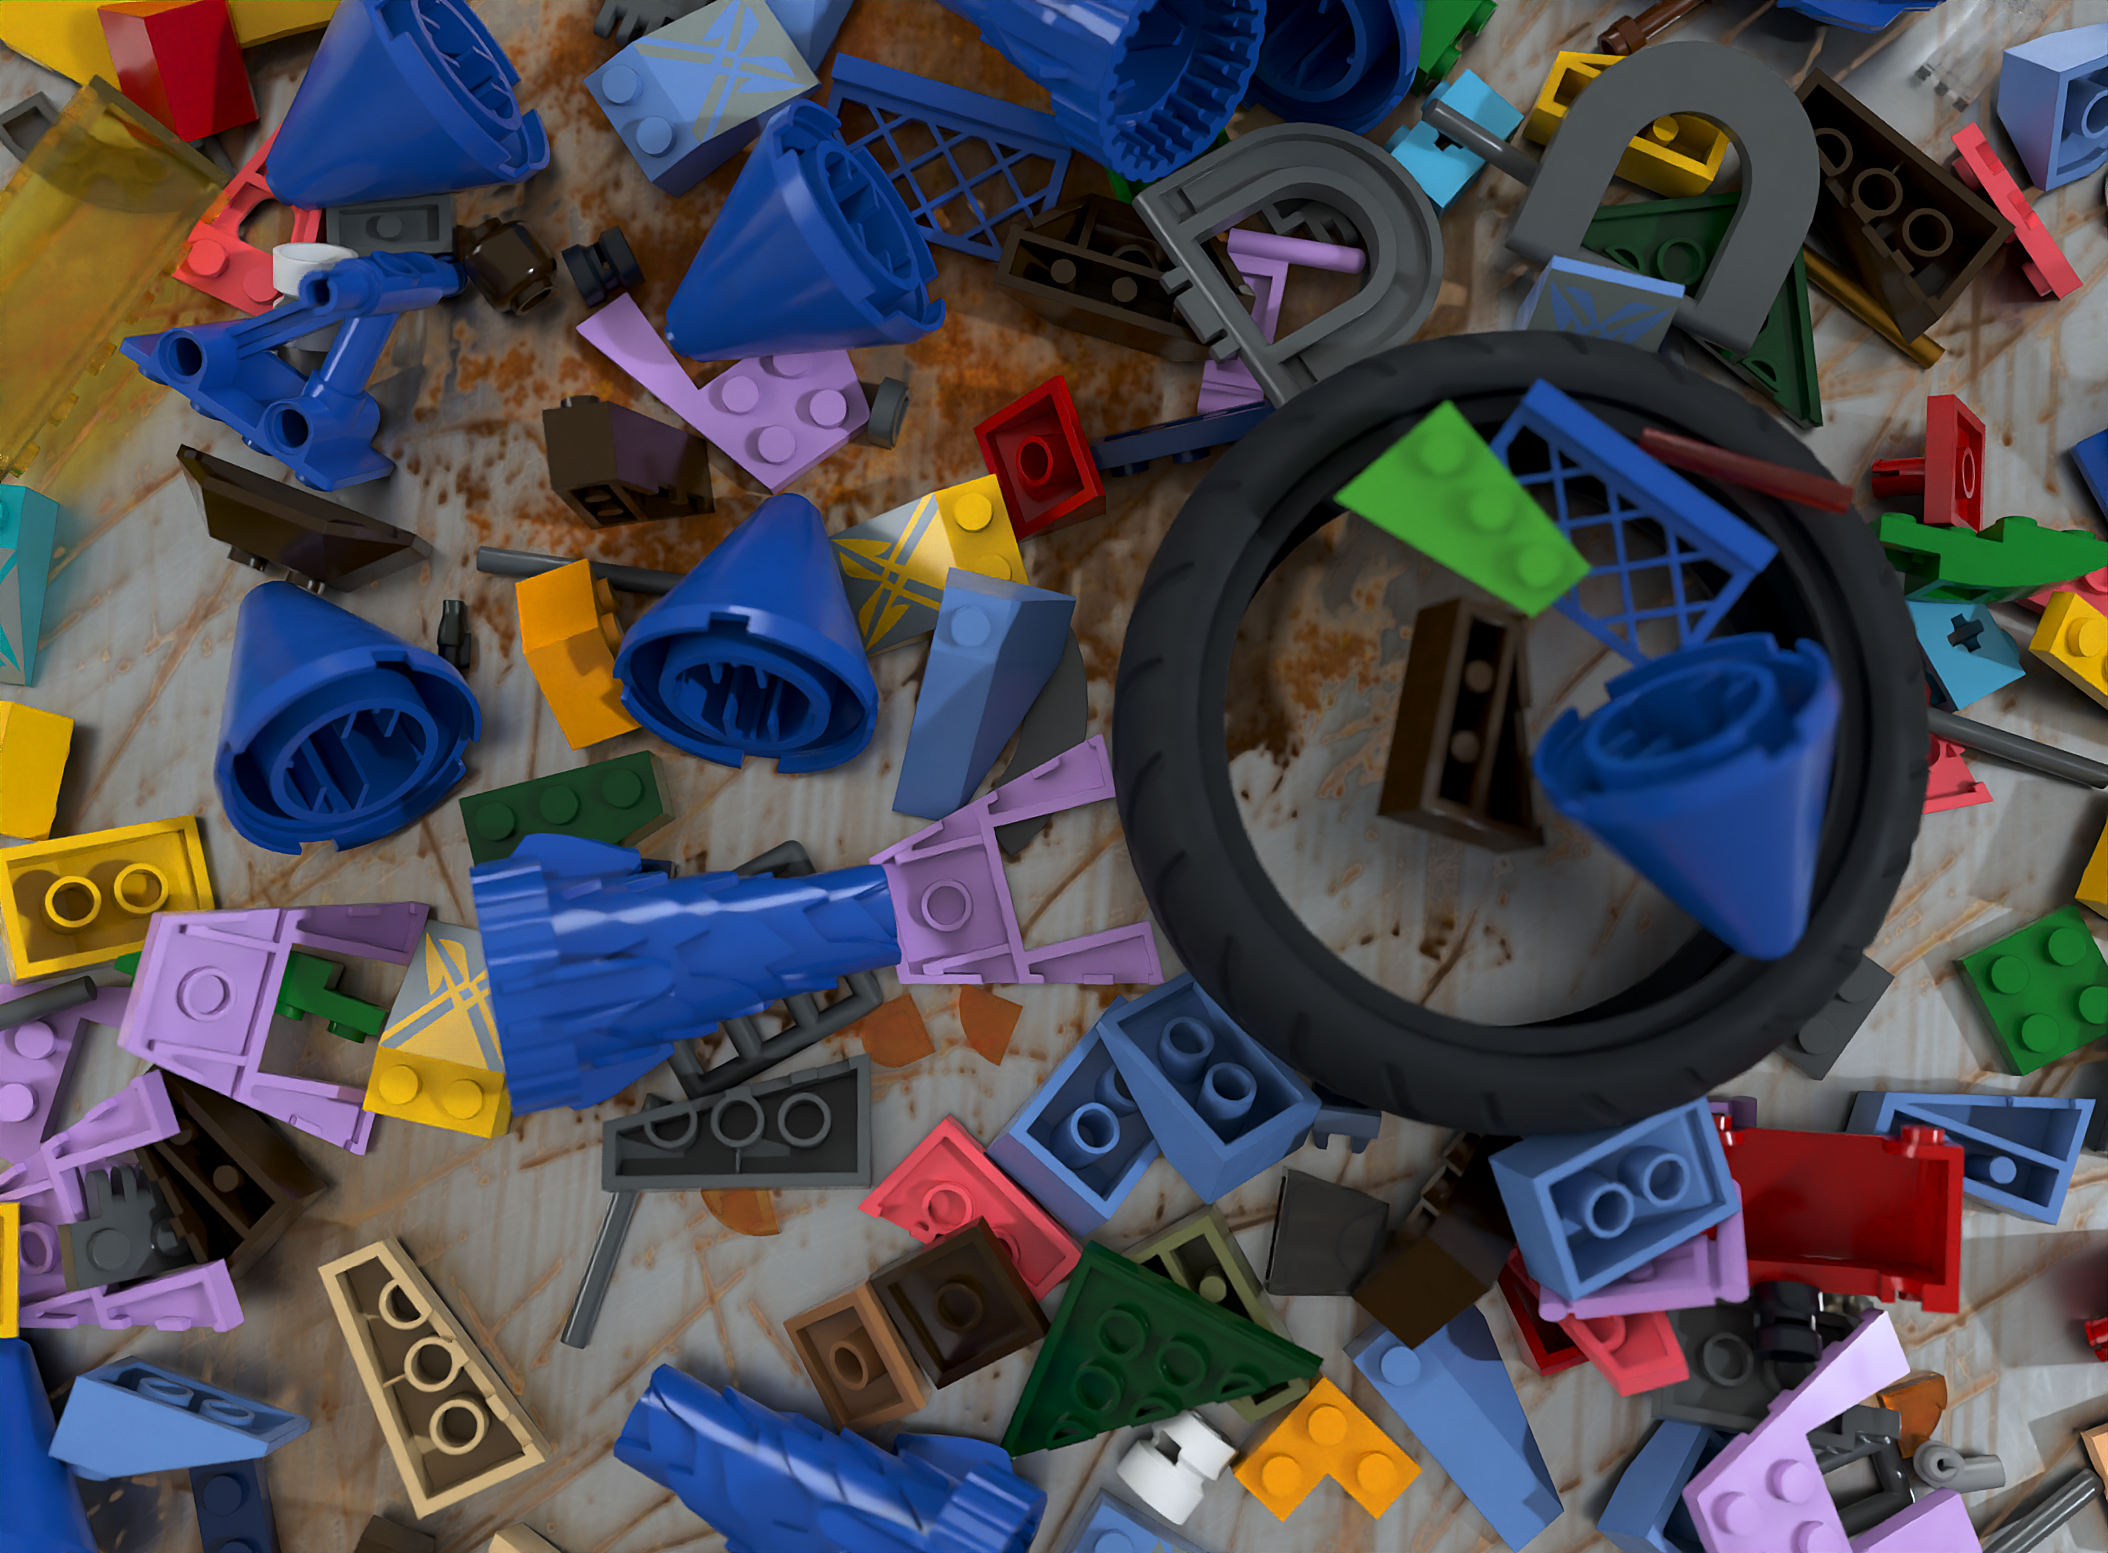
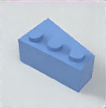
[1845,1091,2096,1225]

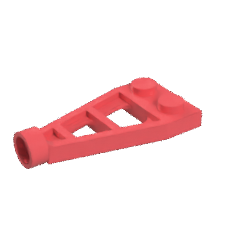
[169,122,327,318]

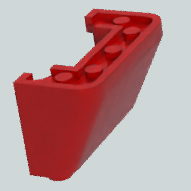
[1697,1112,1964,1315]

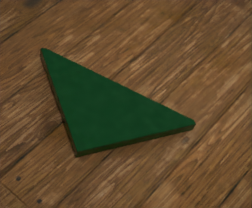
[1580,191,1823,430]
[999,1240,1324,1462]

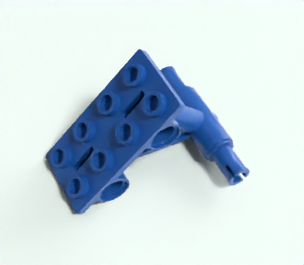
[119,250,468,492]

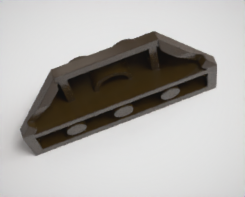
[993,193,1256,361]
[176,444,433,596]

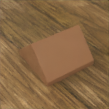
[783,1274,932,1434]

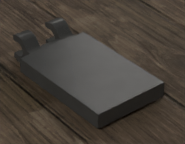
[1651,1296,1902,1454]

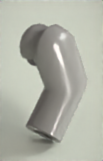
[1913,1440,2006,1494]

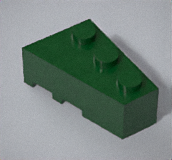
[458,750,676,866]

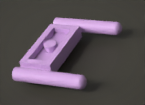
[1197,228,1366,414]
[1539,1179,1749,1322]

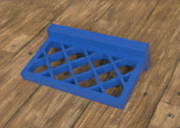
[826,52,1076,264]
[1488,378,1778,666]

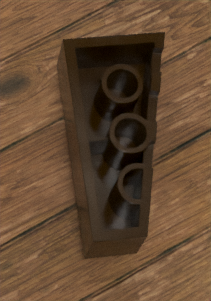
[1794,67,2016,344]

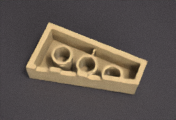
[317,1236,553,1519]

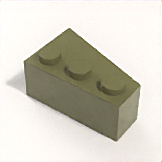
[1120,1201,1311,1424]

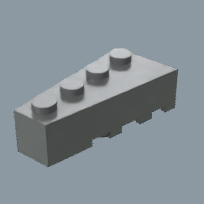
[601,1052,871,1193]

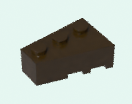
[542,395,715,530]
[1376,595,1546,854]
[1351,1131,1523,1351]

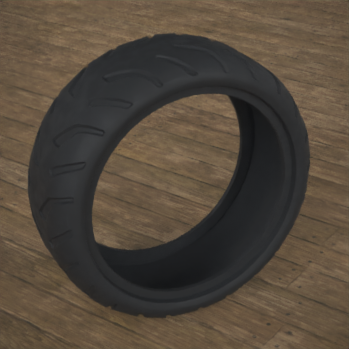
[1112,330,1931,1136]

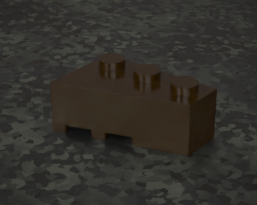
[133,1063,328,1282]

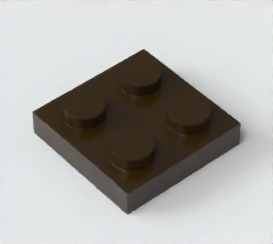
[869,1215,1051,1390]

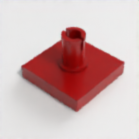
[1871,394,1986,533]

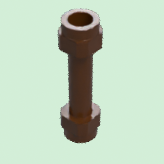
[1597,0,1718,57]

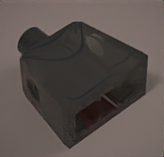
[1263,1165,1398,1296]

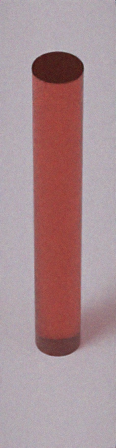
[1637,427,1854,515]

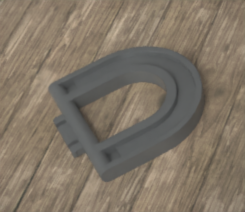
[1502,40,1820,357]
[1131,122,1444,410]

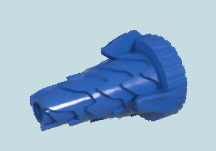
[935,0,1267,183]
[469,833,902,1117]
[613,1363,1048,1553]

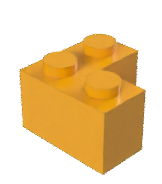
[515,558,643,751]
[1230,1369,1423,1523]

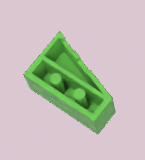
[1334,401,1592,618]

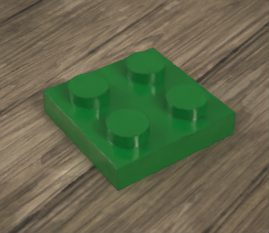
[1952,904,2108,1076]

